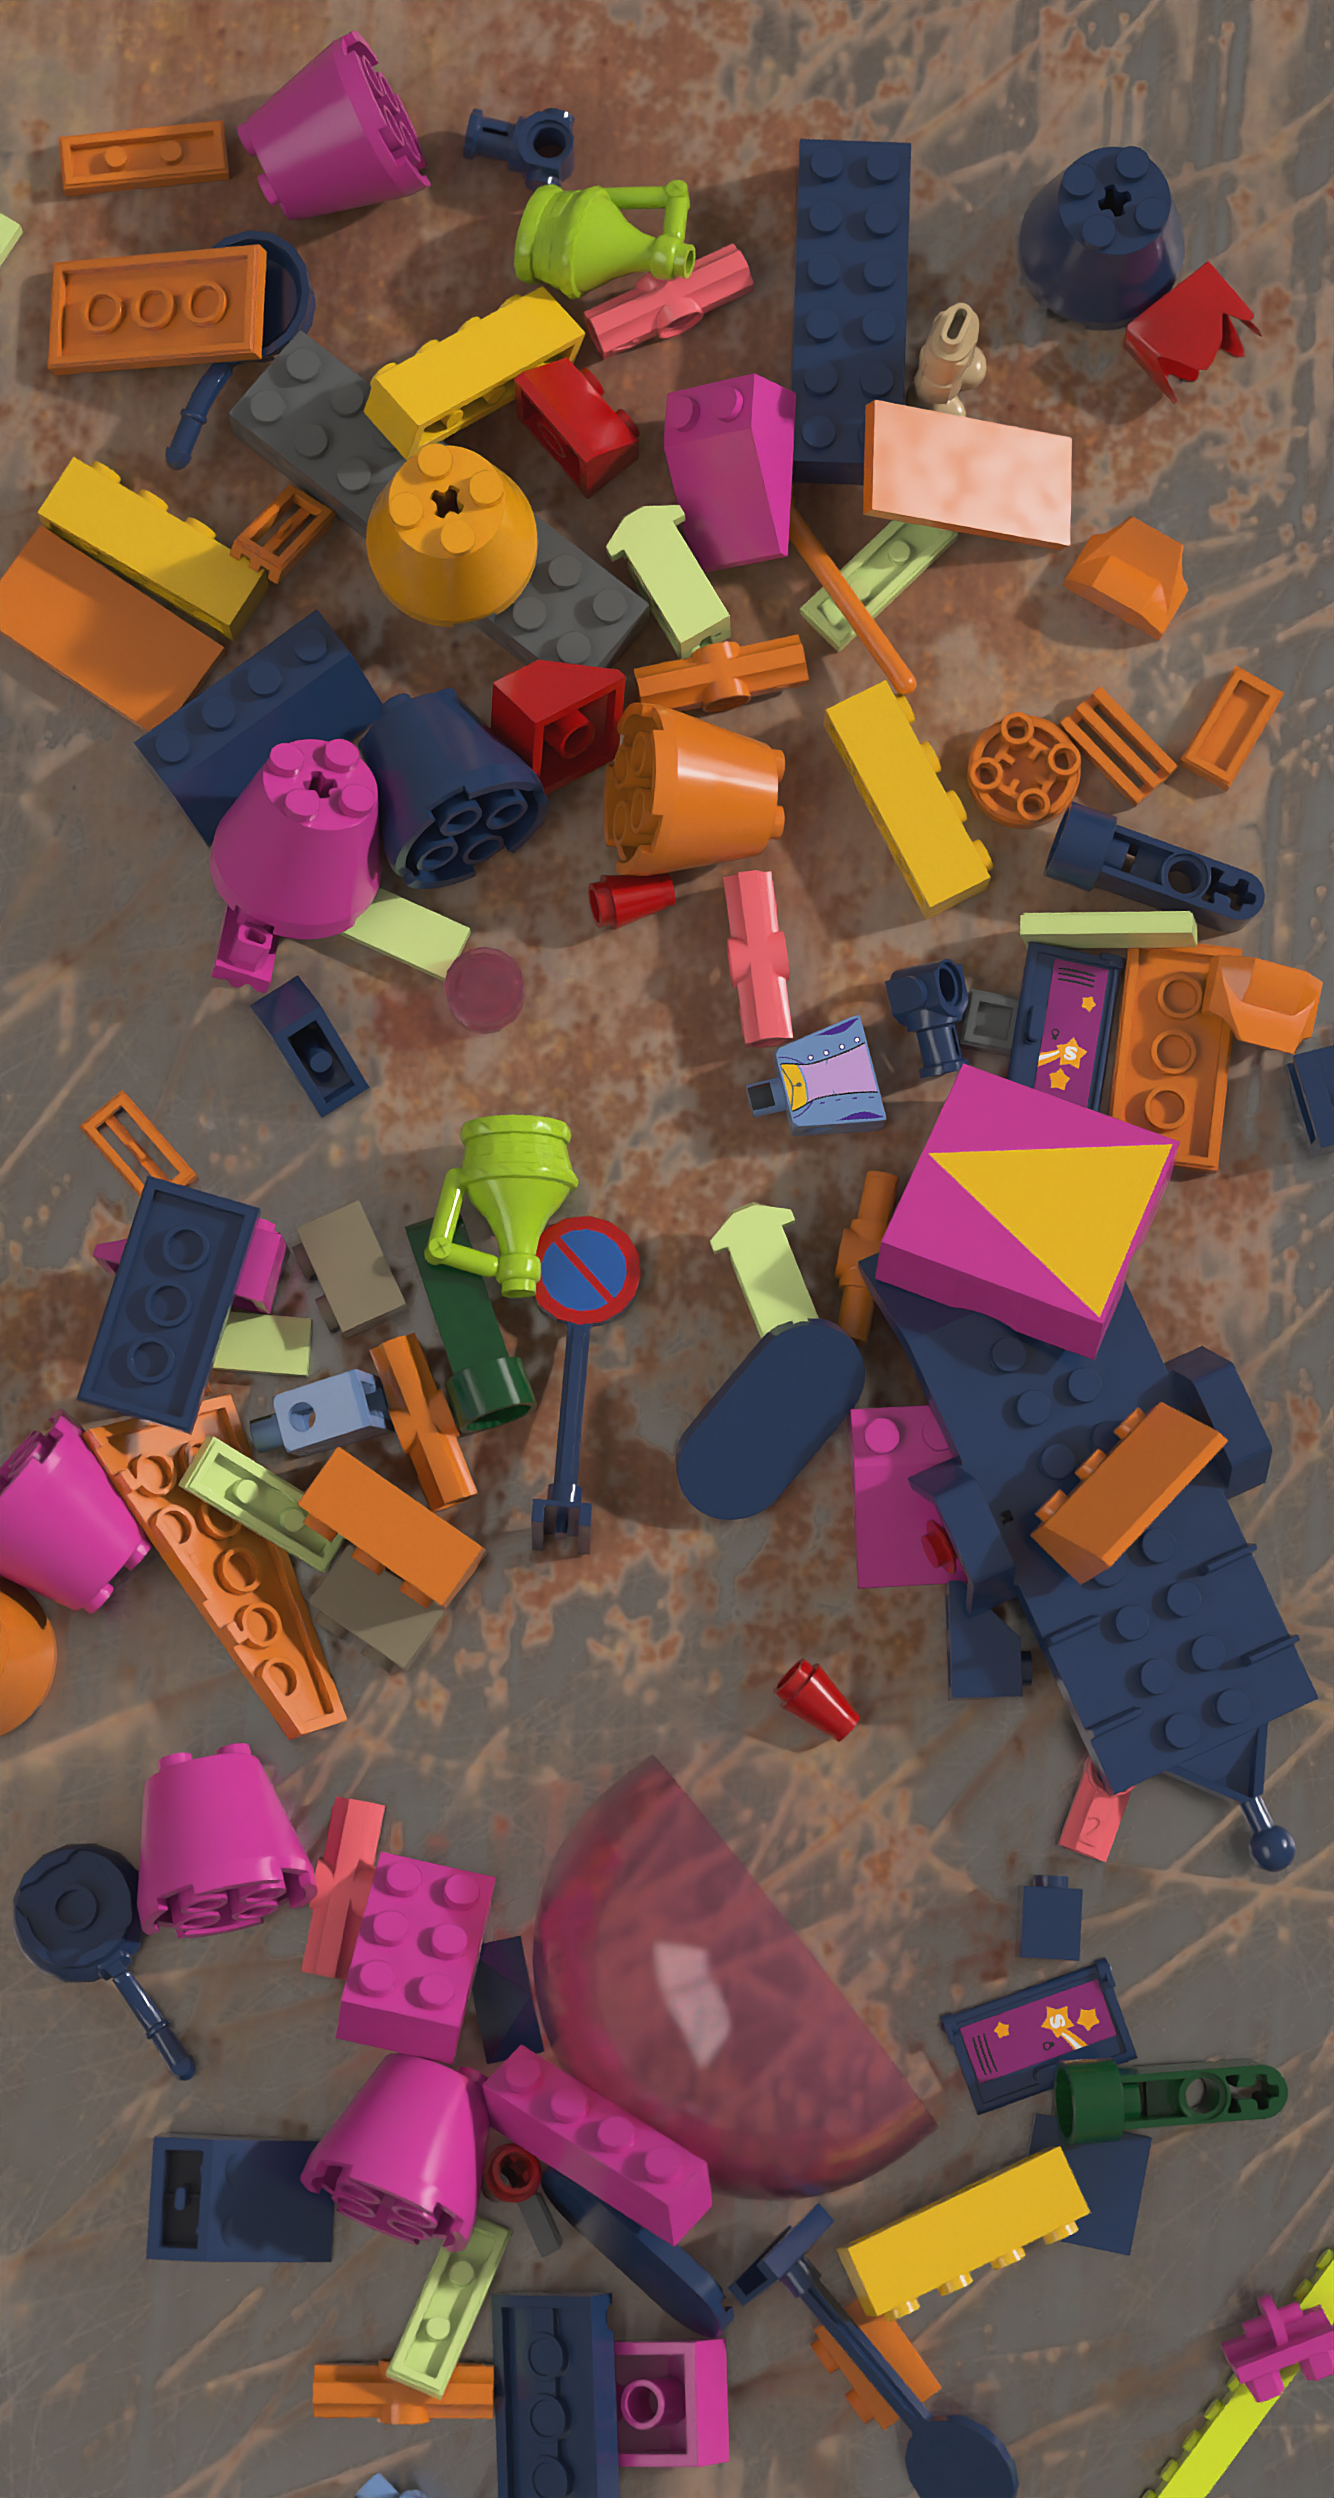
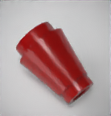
[588,873,676,930]
[773,1658,861,1742]
[481,2143,542,2203]

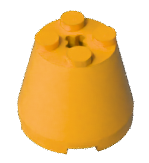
[366,443,538,627]

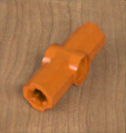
[633,634,809,712]
[369,1333,478,1513]
[313,2358,494,2425]

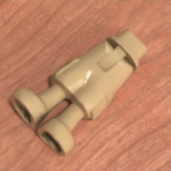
[906,303,987,417]

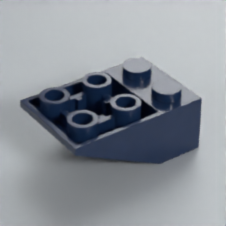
[146,2133,335,2262]

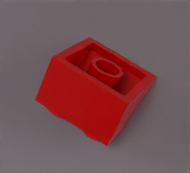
[514,357,640,499]
[490,660,626,795]

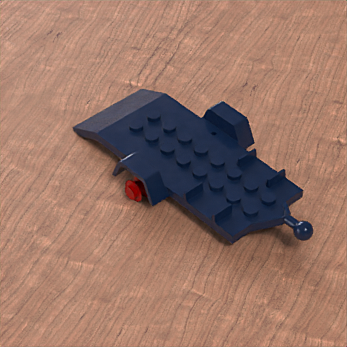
[858,1252,1319,1872]

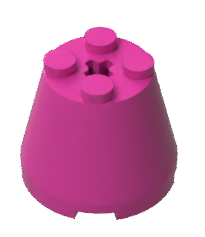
[237,31,431,221]
[209,739,382,939]
[0,1408,152,1614]
[137,1743,318,1939]
[300,2053,491,2252]

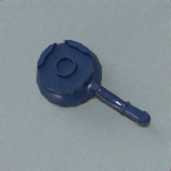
[165,230,316,470]
[12,1843,196,2081]

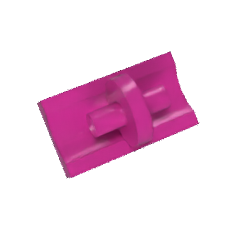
[211,904,279,994]
[1220,2293,1334,2403]

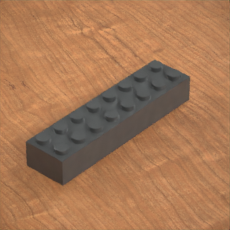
[228,330,650,669]

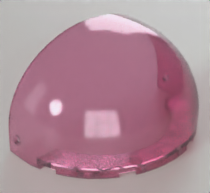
[532,1754,939,2202]

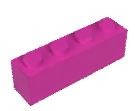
[482,2045,713,2247]

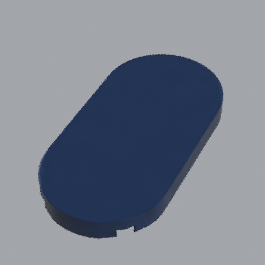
[675,1318,865,1520]
[540,2165,734,2339]

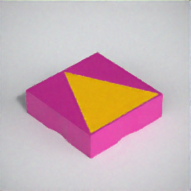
[875,1063,1180,1360]

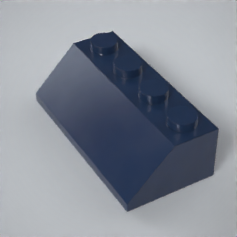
[134,609,383,847]

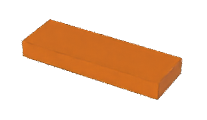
[58,120,230,197]

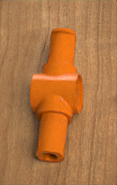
[834,1171,899,1346]

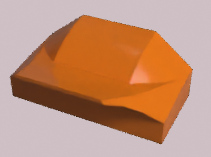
[1063,516,1189,641]
[1201,954,1323,1055]

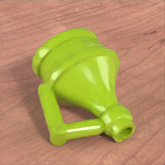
[514,180,696,300]
[424,1115,579,1298]

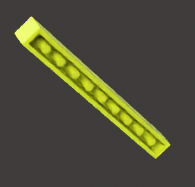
[1142,2248,1334,2498]

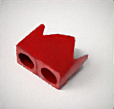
[1123,261,1262,404]

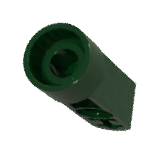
[405,1213,537,1433]
[1054,2057,1288,2146]

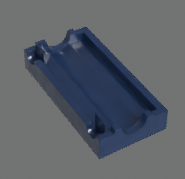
[491,2291,620,2498]

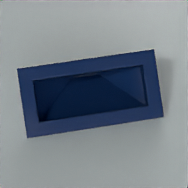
[472,1935,545,2064]

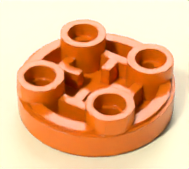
[967,712,1081,829]

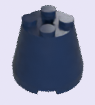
[1017,146,1185,331]
[357,688,549,889]

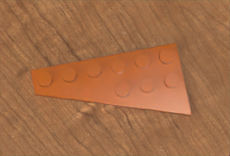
[81,1394,347,1740]

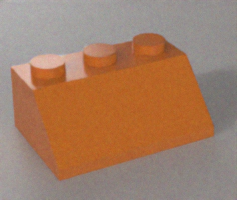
[1030,1402,1228,1585]
[297,1446,489,1610]

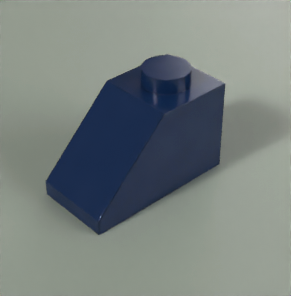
[250,975,370,1118]
[944,1580,1032,1701]

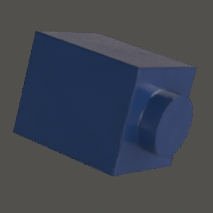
[1015,1875,1083,1961]

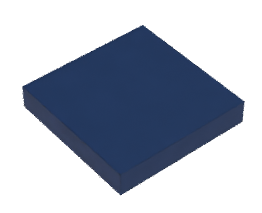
[1026,2112,1152,2256]

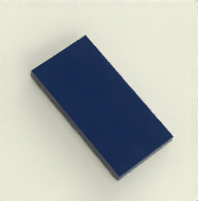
[76,1175,262,1435]

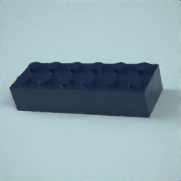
[790,139,911,485]

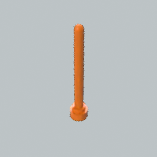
[789,485,916,695]

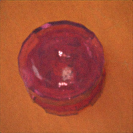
[444,947,525,1034]

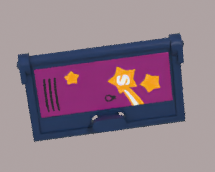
[1007,942,1126,1113]
[940,1957,1138,2115]

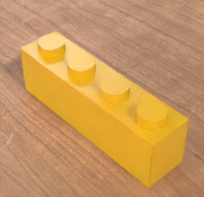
[364,286,585,460]
[37,457,270,642]
[823,680,993,920]
[836,2146,1090,2322]

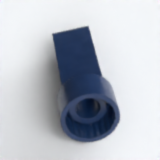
[1044,801,1265,933]

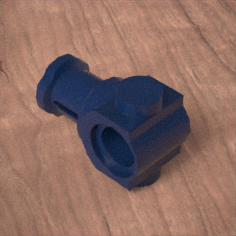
[463,108,575,192]
[885,959,970,1078]

